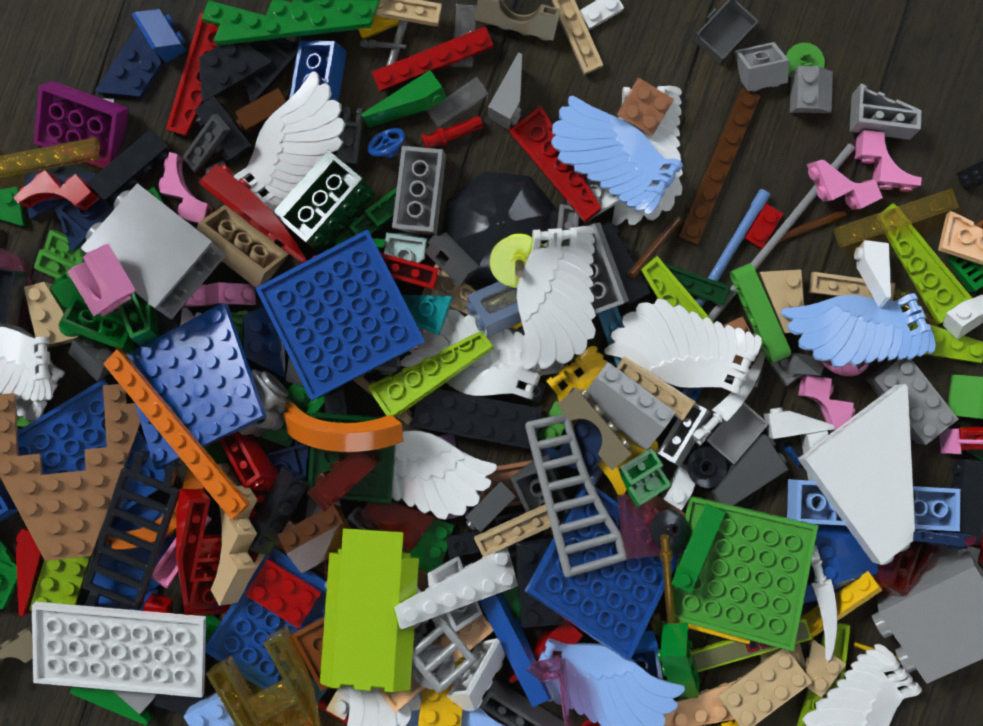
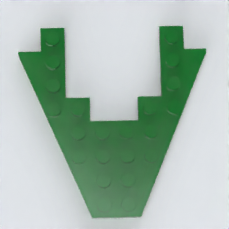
[201,0,381,45]

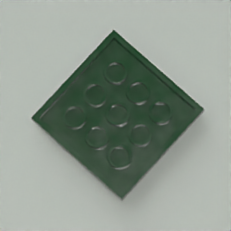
[307,412,398,503]

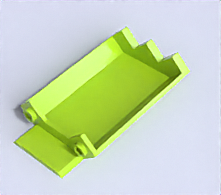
[320,529,419,692]

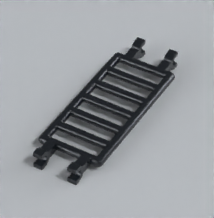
[83,449,182,610]

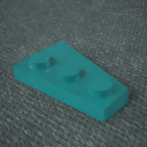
[402,295,454,335]

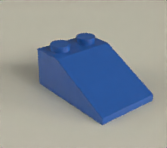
[631,630,663,680]

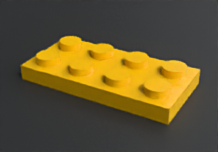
[418,656,466,726]

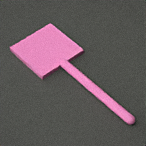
[939,429,983,454]

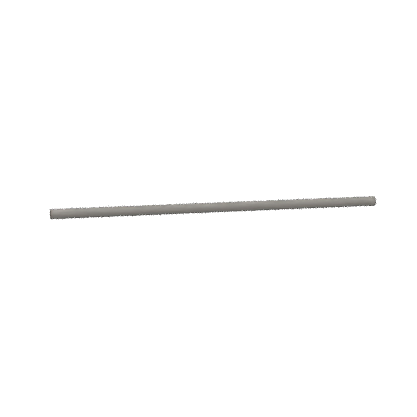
[708,144,855,322]

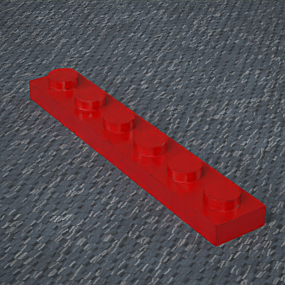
[372,26,493,93]

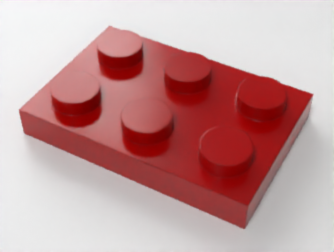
[245,558,322,629]

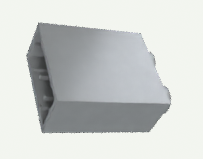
[81,183,226,320]
[872,551,983,684]

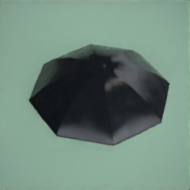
[443,171,559,286]

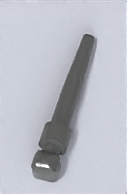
[360,39,406,49]

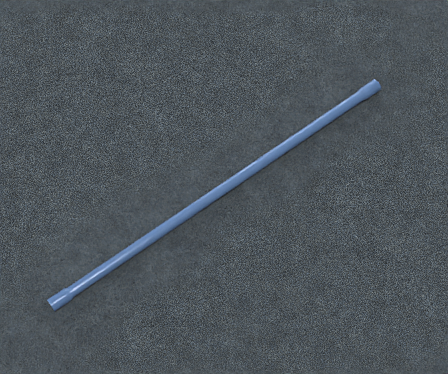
[574,189,771,499]

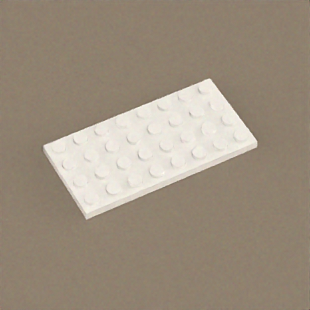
[32,602,206,698]

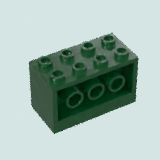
[273,150,376,254]

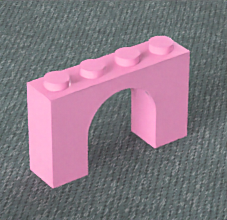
[68,243,136,317]

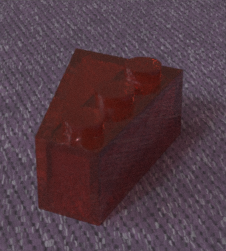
[307,450,380,512]
[361,499,436,550]
[875,541,941,597]

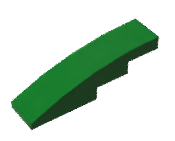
[334,187,397,246]

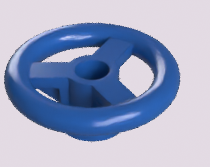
[368,128,405,158]

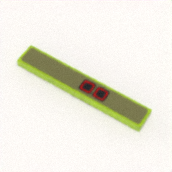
[690,617,813,672]

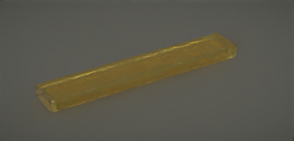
[0,137,99,177]
[833,188,959,248]

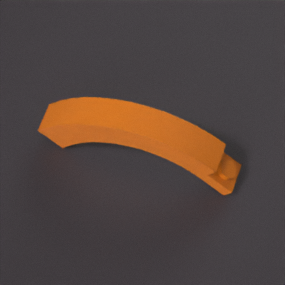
[283,402,404,452]
[106,470,207,549]

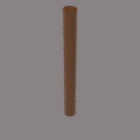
[767,209,846,244]
[628,217,682,278]

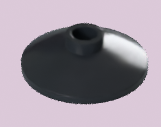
[687,447,727,488]
[650,509,689,552]

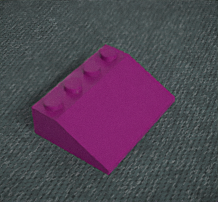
[33,81,129,169]

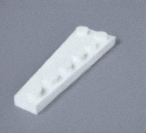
[394,547,518,629]

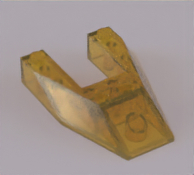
[206,625,321,726]

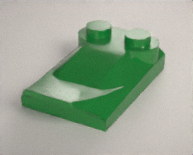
[58,295,136,354]

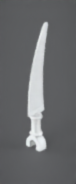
[693,352,765,445]
[811,545,837,661]

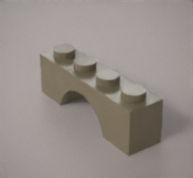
[474,0,561,41]
[557,387,632,470]
[0,627,33,666]

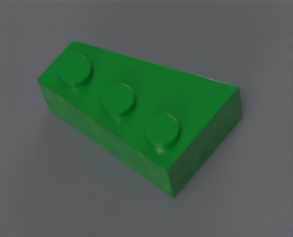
[119,292,159,346]
[658,623,700,699]

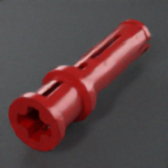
[421,115,483,149]

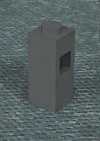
[425,232,480,286]
[465,480,516,532]

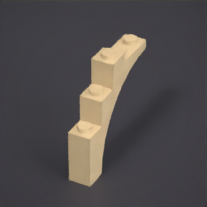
[211,463,257,606]

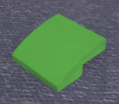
[34,229,87,278]

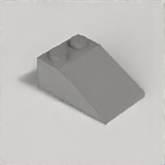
[488,52,522,130]

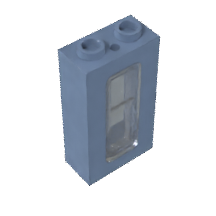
[466,282,521,337]

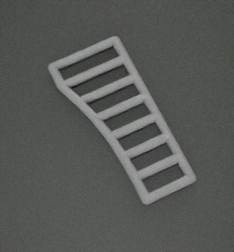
[525,414,627,578]
[324,582,476,693]

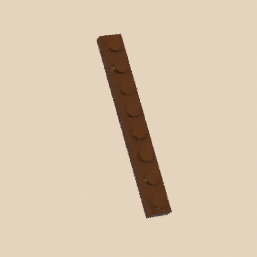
[678,88,760,245]

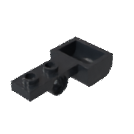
[446,510,525,558]

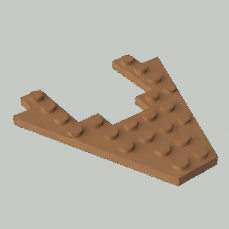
[0,384,141,561]

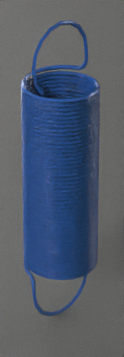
[782,441,805,470]

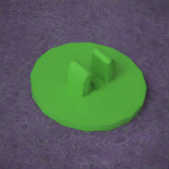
[786,43,825,78]

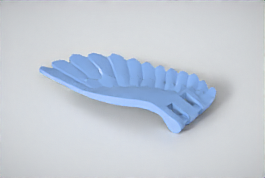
[551,96,683,215]
[781,293,936,367]

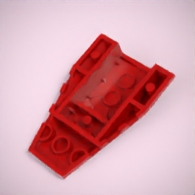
[199,164,307,264]

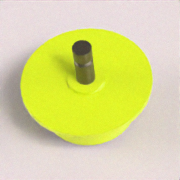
[490,234,544,288]

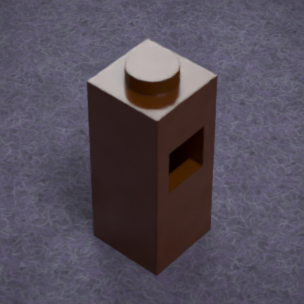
[236,88,287,135]

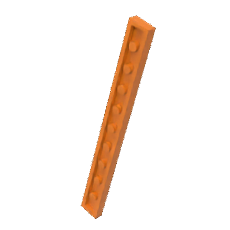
[103,349,250,520]

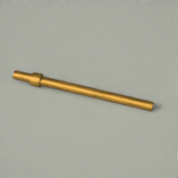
[659,534,675,624]

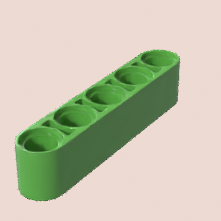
[730,263,791,364]

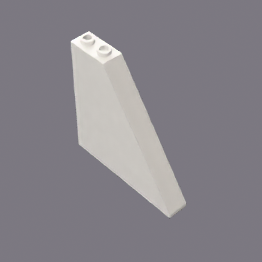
[798,384,915,565]

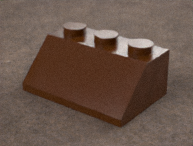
[278,504,351,573]

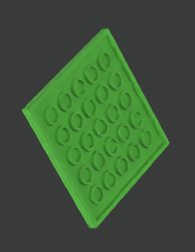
[673,496,818,652]

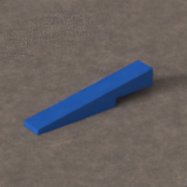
[479,592,552,707]

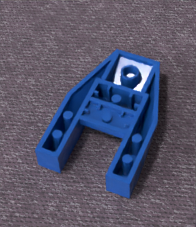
[803,524,879,604]

